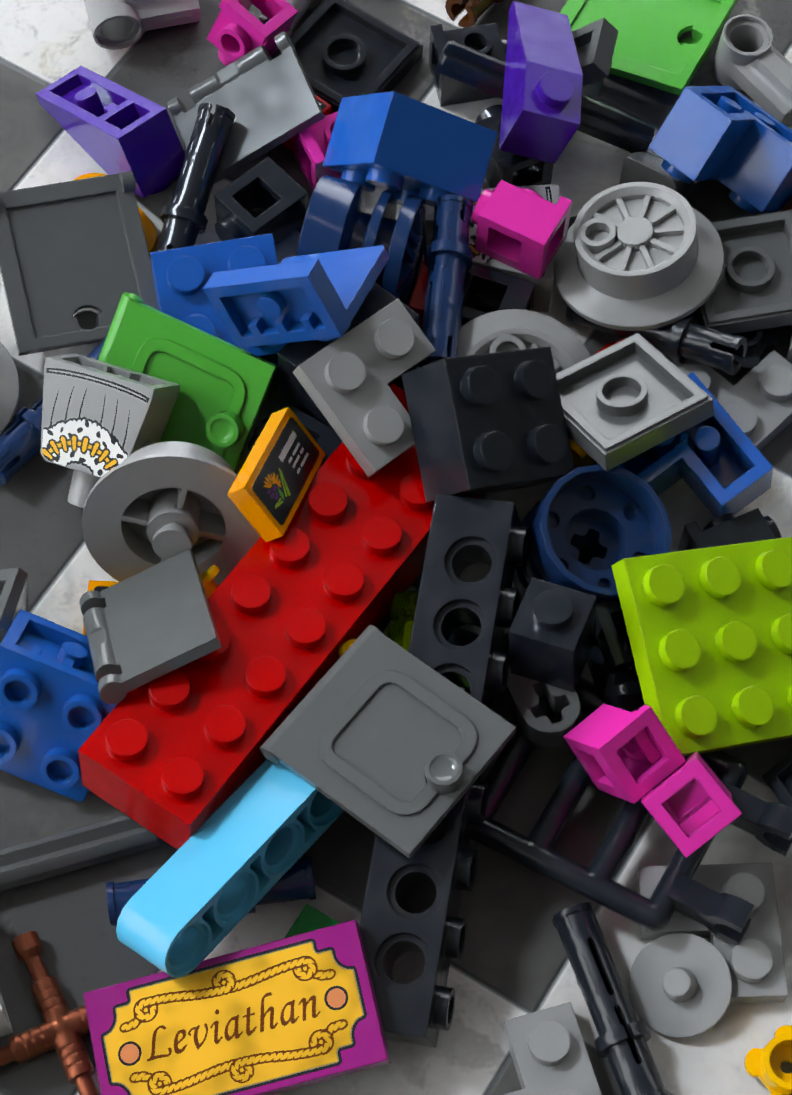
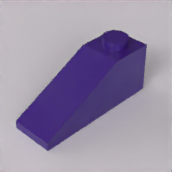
[499,1,583,164]
[35,66,185,198]

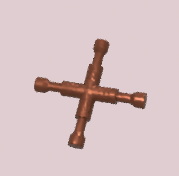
[0,931,154,1095]

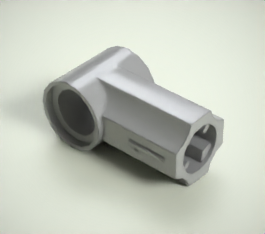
[84,0,201,50]
[712,14,792,127]

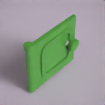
[560,0,739,95]
[98,292,278,473]

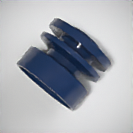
[296,175,427,305]
[513,464,672,604]

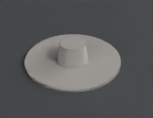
[628,933,732,1038]

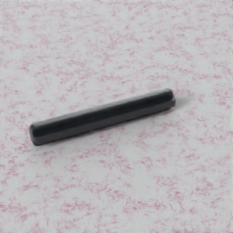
[437,41,655,153]

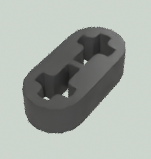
[501,632,581,749]

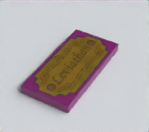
[83,919,391,1095]

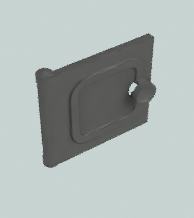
[0,170,158,356]
[259,625,516,859]

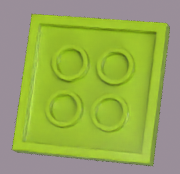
[611,537,792,757]

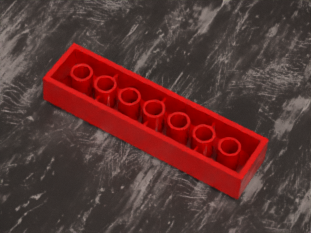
[78,383,484,850]

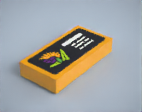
[227,407,325,542]

